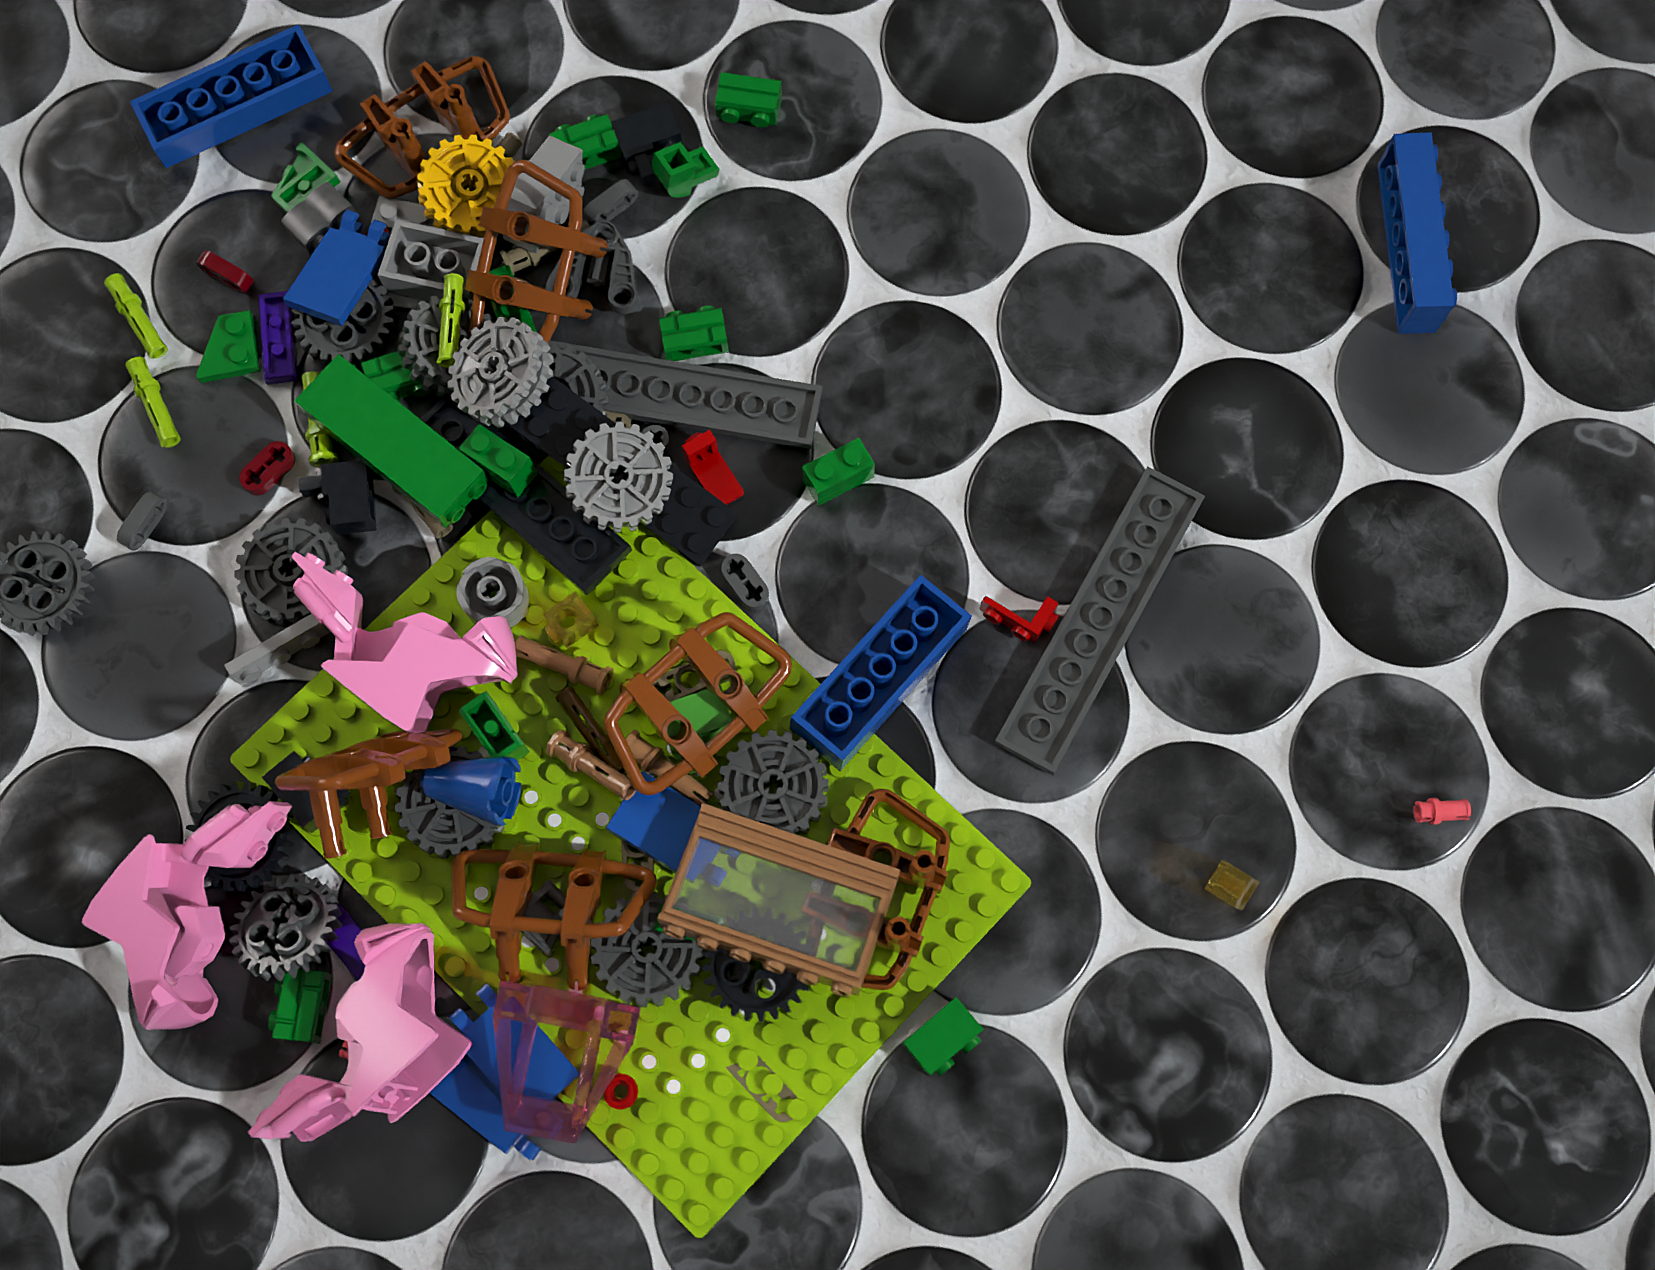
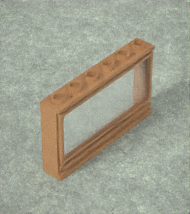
[658,803,900,997]

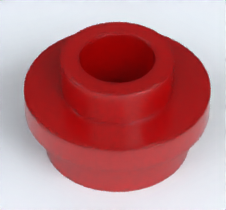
[603,1074,639,1110]

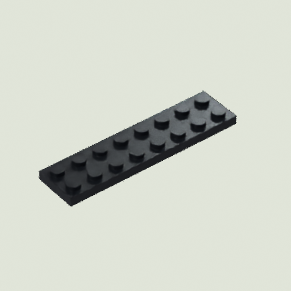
[505,377,739,567]
[420,394,632,596]

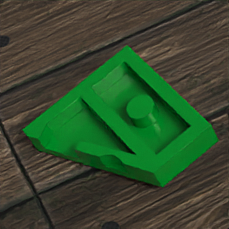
[271,143,341,214]
[196,310,261,383]

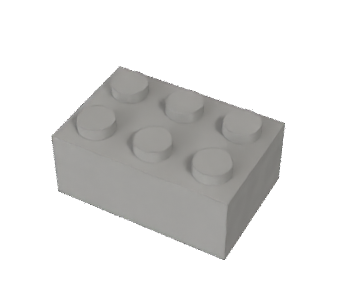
[503,136,585,253]
[378,219,484,305]

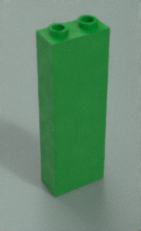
[294,354,489,529]

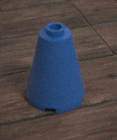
[420,756,521,826]

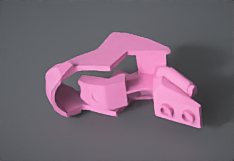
[292,552,518,733]
[82,801,292,1030]
[248,923,472,1142]

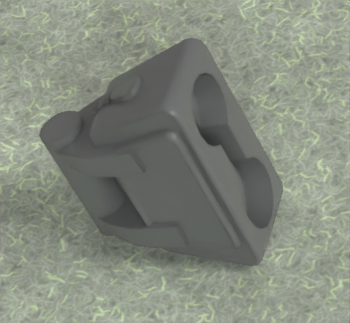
[520,880,566,957]

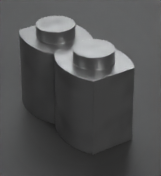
[281,181,356,255]

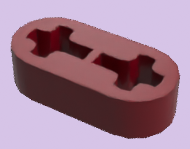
[195,250,254,294]
[239,441,296,496]

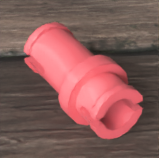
[1413,798,1471,825]

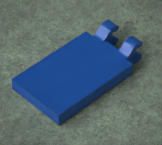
[283,209,390,327]
[605,771,740,888]
[449,983,581,1123]
[430,1054,564,1161]

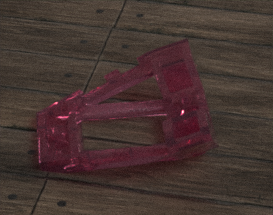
[493,980,641,1144]

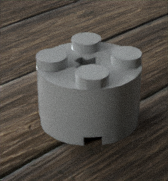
[456,557,529,628]

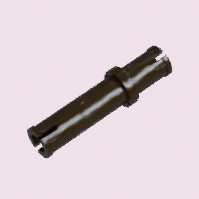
[555,686,625,774]

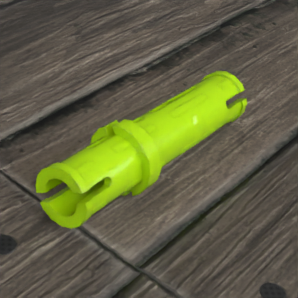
[104,273,168,359]
[437,273,465,368]
[125,356,181,448]

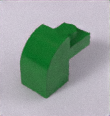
[652,142,719,198]

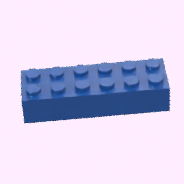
[130,24,333,168]
[1377,133,1457,334]
[789,575,972,771]

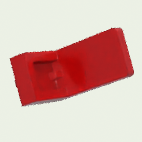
[682,429,744,505]
[980,596,1059,643]

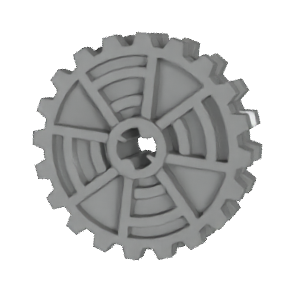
[448,317,554,427]
[564,422,673,533]

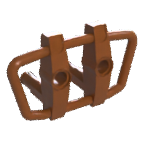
[334,56,510,199]
[463,160,608,343]
[604,612,792,795]
[275,729,463,859]
[800,789,950,990]
[451,842,657,990]

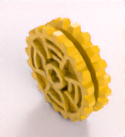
[417,134,515,238]

